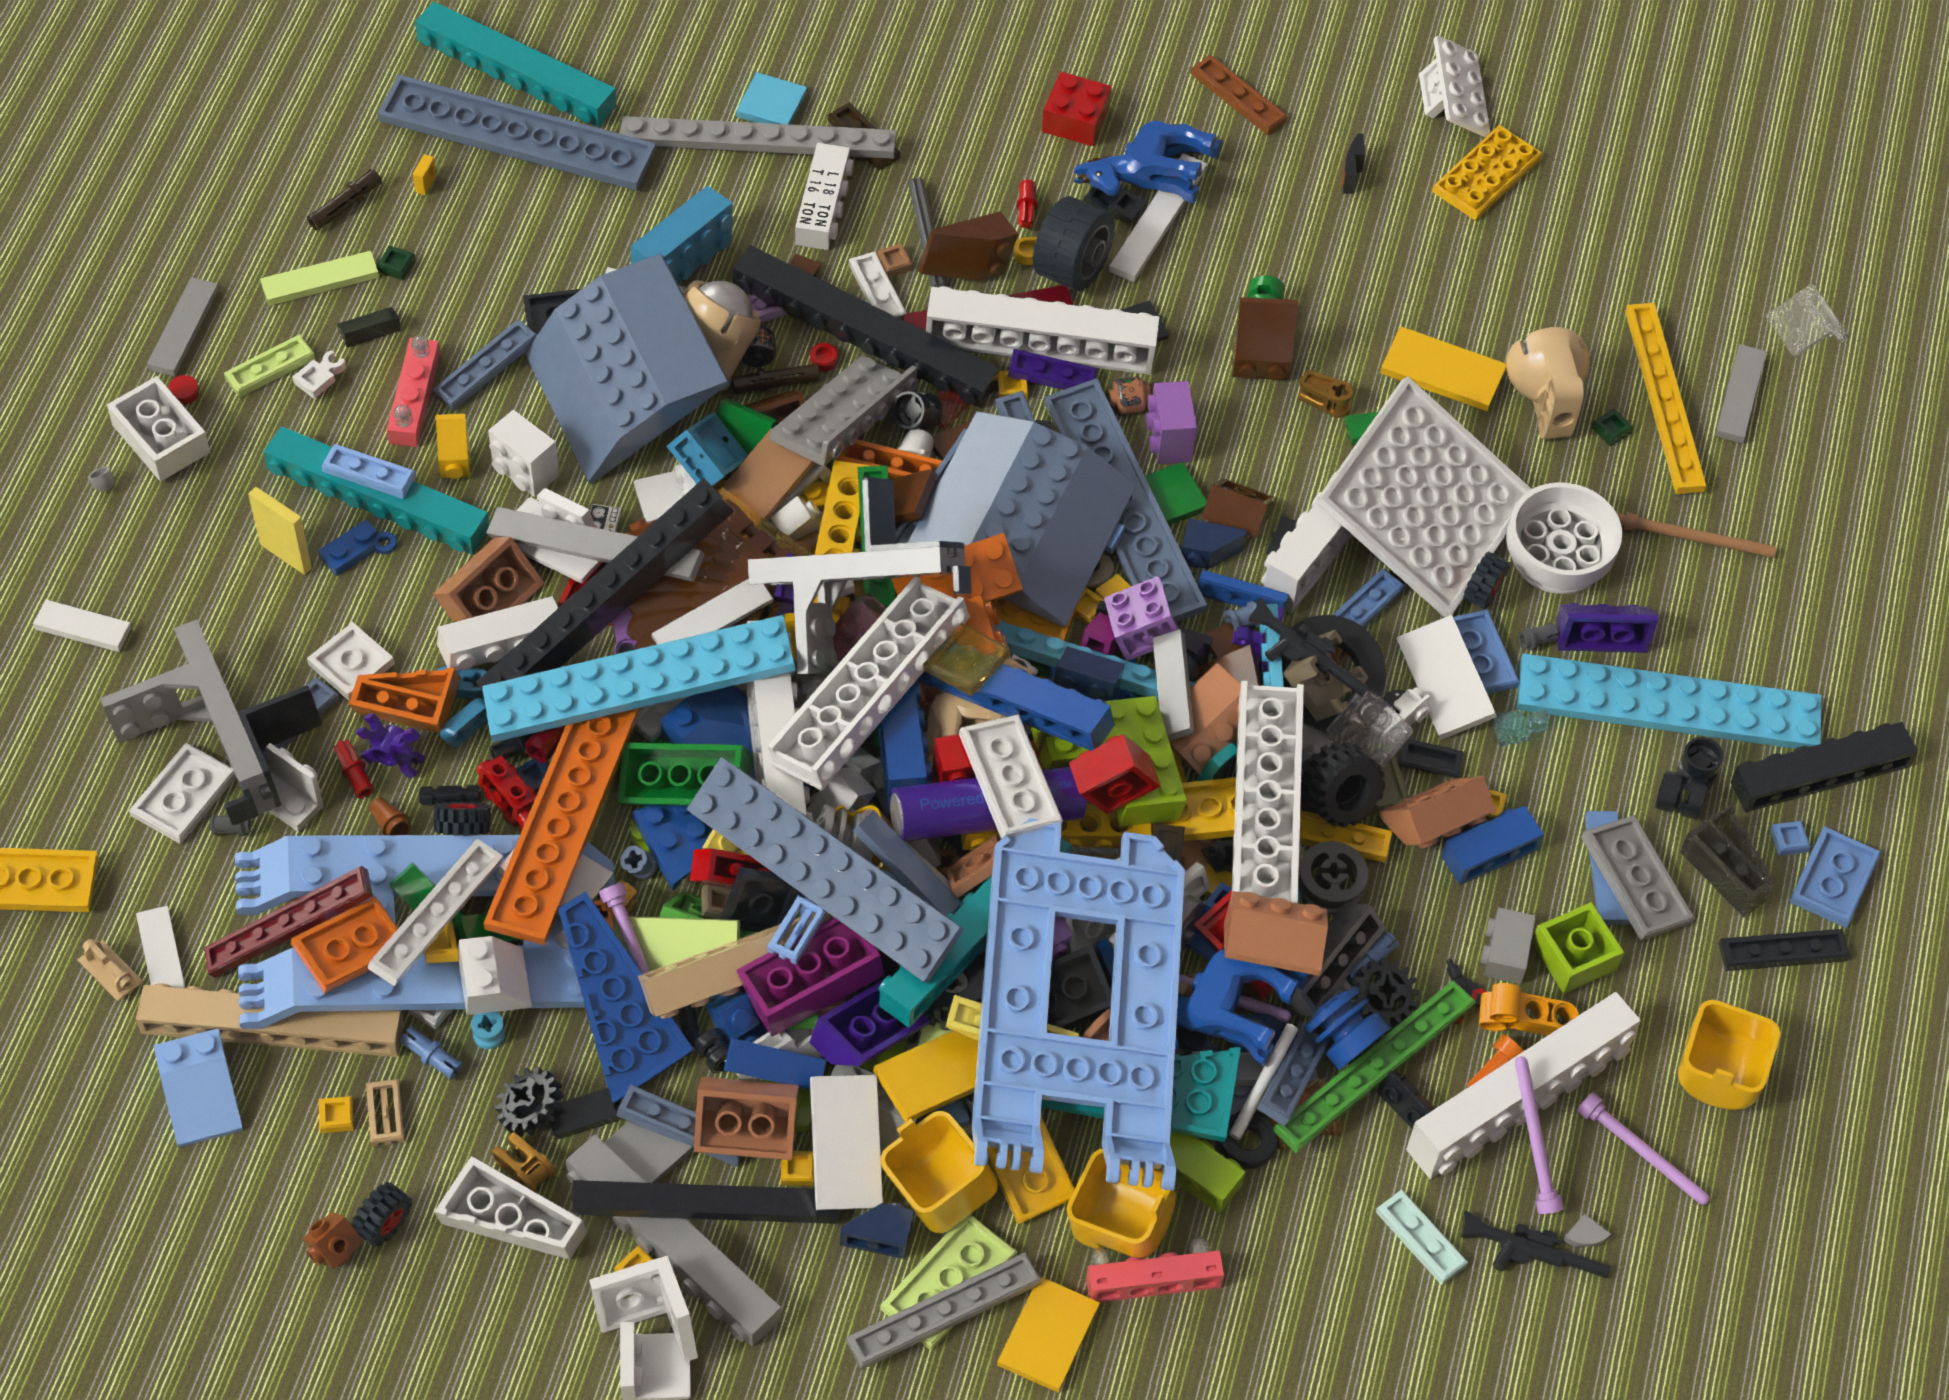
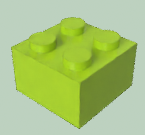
[1531,902,1624,994]

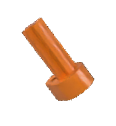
[1466,1034,1524,1087]

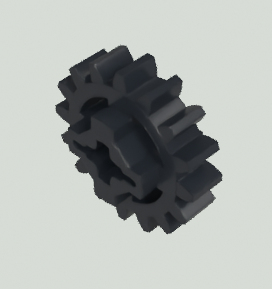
[1350,958,1419,1026]
[495,1066,564,1137]

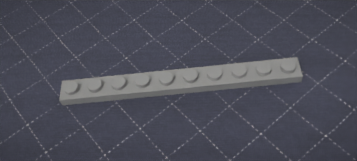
[620,116,896,159]

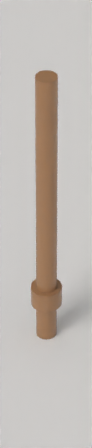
[1617,512,1776,558]

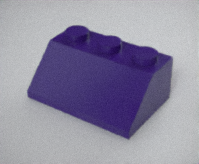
[1555,603,1659,653]
[809,980,931,1066]

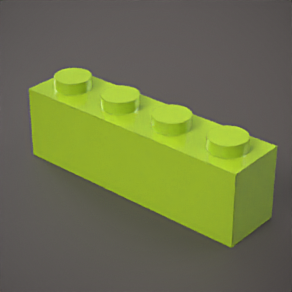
[1170,1132,1245,1214]

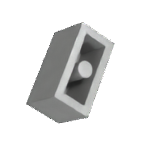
[1480,907,1535,984]

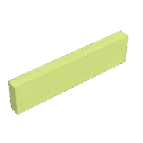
[260,251,379,306]

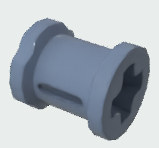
[1224,601,1259,632]
[620,846,657,880]

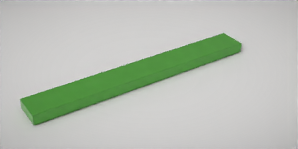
[1273,980,1476,1153]

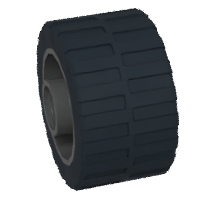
[1033,196,1115,291]

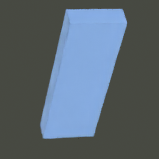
[321,444,416,499]

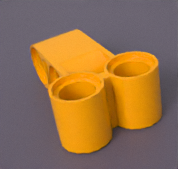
[1478,983,1579,1036]

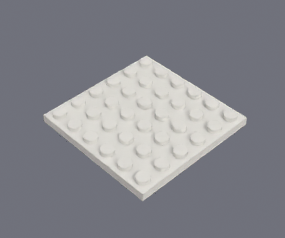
[1315,376,1532,618]

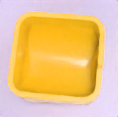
[1678,1000,1780,1110]
[880,1111,998,1234]
[1067,1149,1176,1259]

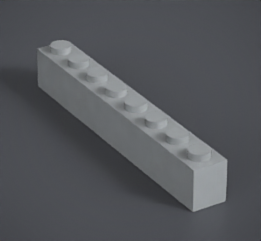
[566,1134,781,1347]

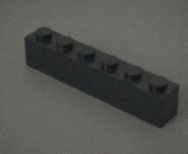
[1730,722,1918,813]

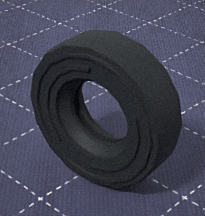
[1219,1112,1278,1169]

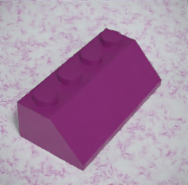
[736,917,885,1037]

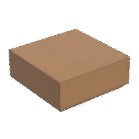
[876,243,913,277]

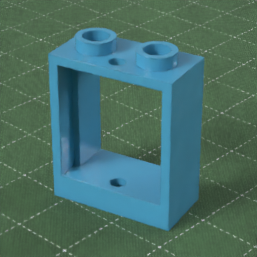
[667,412,748,486]

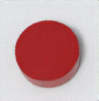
[810,343,838,372]
[168,375,199,404]

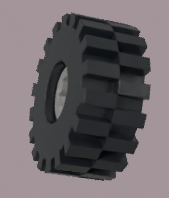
[924,954,985,1031]

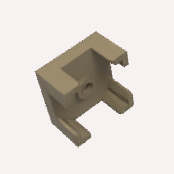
[1283,630,1369,722]

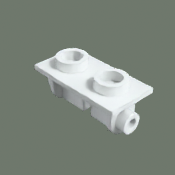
[1372,687,1430,747]

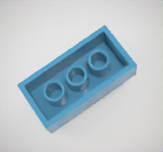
[631,185,733,284]

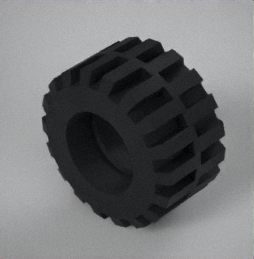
[1301,741,1385,827]

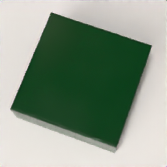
[376,245,415,281]
[1591,408,1634,447]

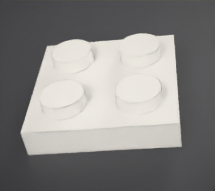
[307,622,395,701]

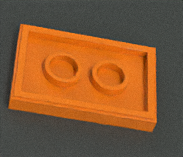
[291,896,398,994]

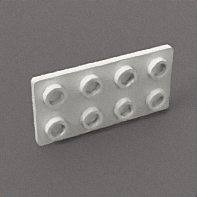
[1419,36,1490,137]
[516,488,602,583]

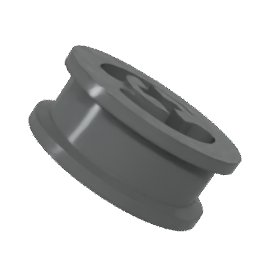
[1298,841,1368,915]

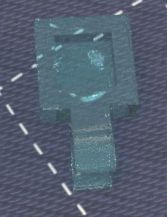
[1492,710,1549,746]

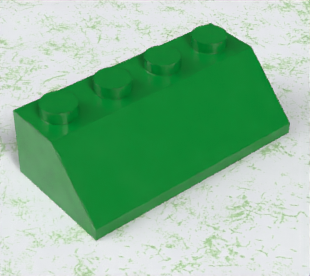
[617,743,753,806]

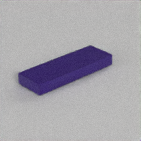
[1008,349,1097,390]

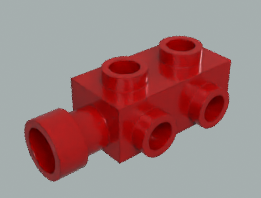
[476,755,537,832]

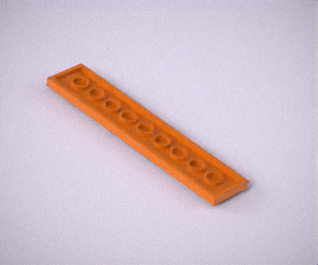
[484,707,642,946]

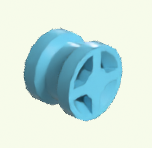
[471,1012,505,1050]

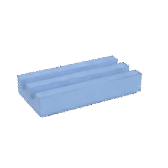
[767,896,827,965]

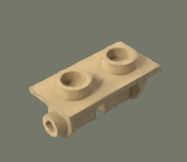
[77,939,143,1002]

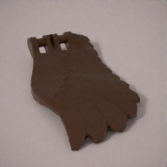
[627,499,793,650]

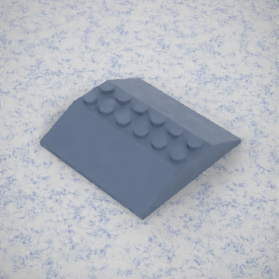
[525,254,730,484]
[907,411,1136,628]

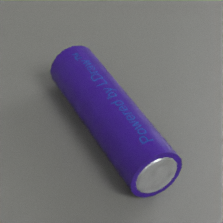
[890,766,1088,842]

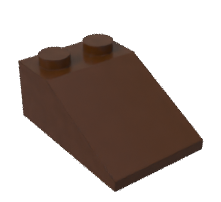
[918,211,1018,280]
[1232,297,1298,380]

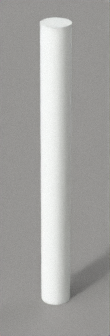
[1229,1024,1298,1140]

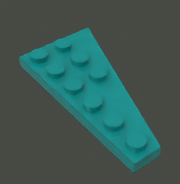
[1041,1047,1241,1142]

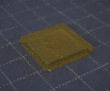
[923,623,1011,696]

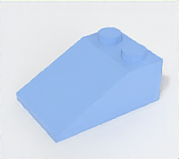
[153,1029,243,1148]

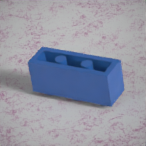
[1441,805,1544,885]

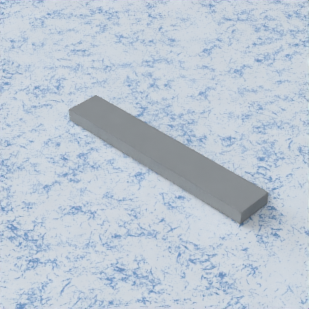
[846,1252,1041,1370]

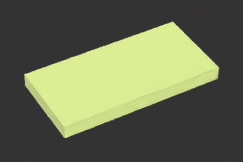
[613,916,740,971]
[880,1214,1018,1351]

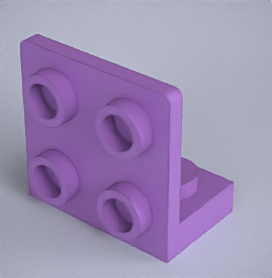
[1104,576,1179,661]

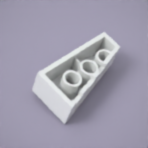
[434,1156,588,1260]

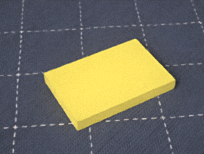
[248,487,312,575]

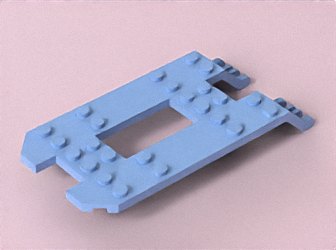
[972,818,1185,1191]
[235,835,615,1029]

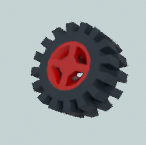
[1463,551,1510,609]
[433,802,491,836]
[352,1182,413,1247]

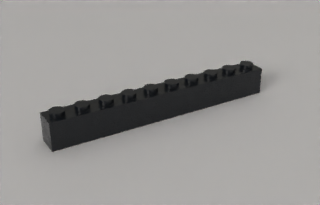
[733,245,1000,408]
[476,478,735,691]

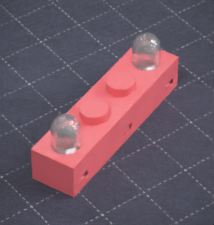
[387,335,440,447]
[1086,1236,1224,1302]

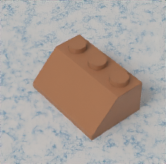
[432,537,545,622]
[1169,663,1241,774]
[1378,776,1496,848]
[1224,891,1328,976]
[693,1077,799,1160]

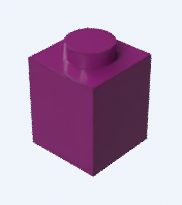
[1081,612,1120,656]

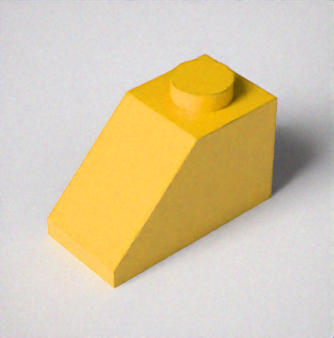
[436,414,470,479]

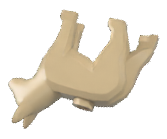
[926,643,1034,772]

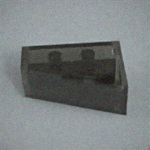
[1680,802,1775,917]

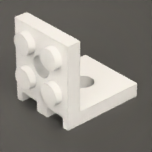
[589,1255,698,1362]

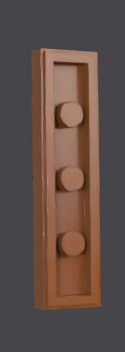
[1191,54,1287,136]

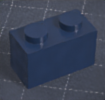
[1053,646,1125,701]

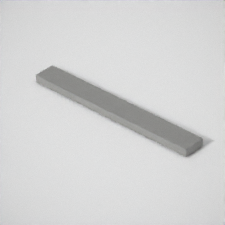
[486,507,705,582]

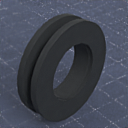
[1281,615,1386,733]

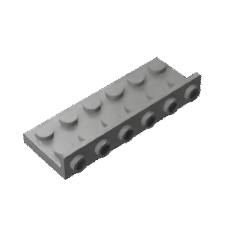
[769,355,918,467]

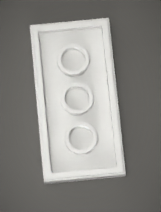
[1396,615,1497,740]
[959,714,1063,839]
[810,1075,883,1210]

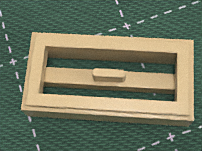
[366,1079,405,1147]

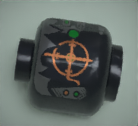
[741,324,776,368]

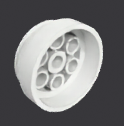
[1506,482,1622,594]

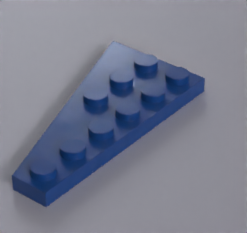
[632,767,807,891]
[558,891,694,1105]

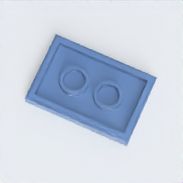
[1432,609,1520,695]
[1789,826,1881,928]

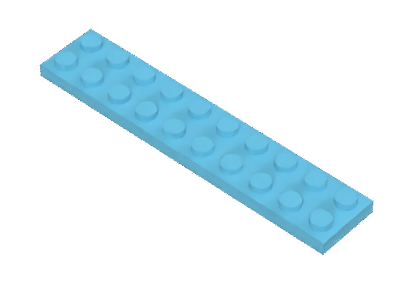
[482,615,796,743]
[1517,653,1821,749]

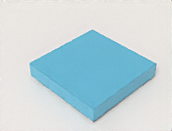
[736,72,807,125]

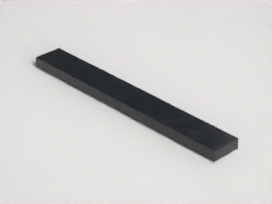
[572,1180,839,1224]

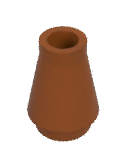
[369,797,411,835]

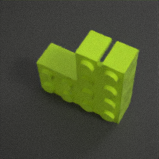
[1031,696,1187,827]

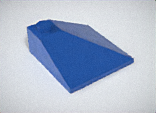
[660,686,754,768]

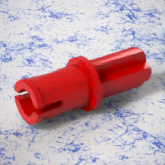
[1016,179,1038,229]
[334,740,375,798]

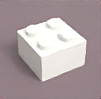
[488,410,559,497]

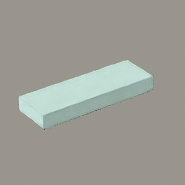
[1376,1190,1468,1285]

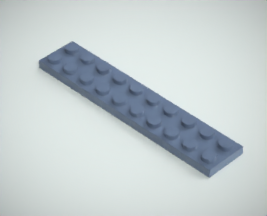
[377,74,656,191]
[1044,378,1207,622]
[686,757,964,983]

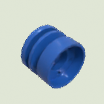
[1304,985,1391,1070]

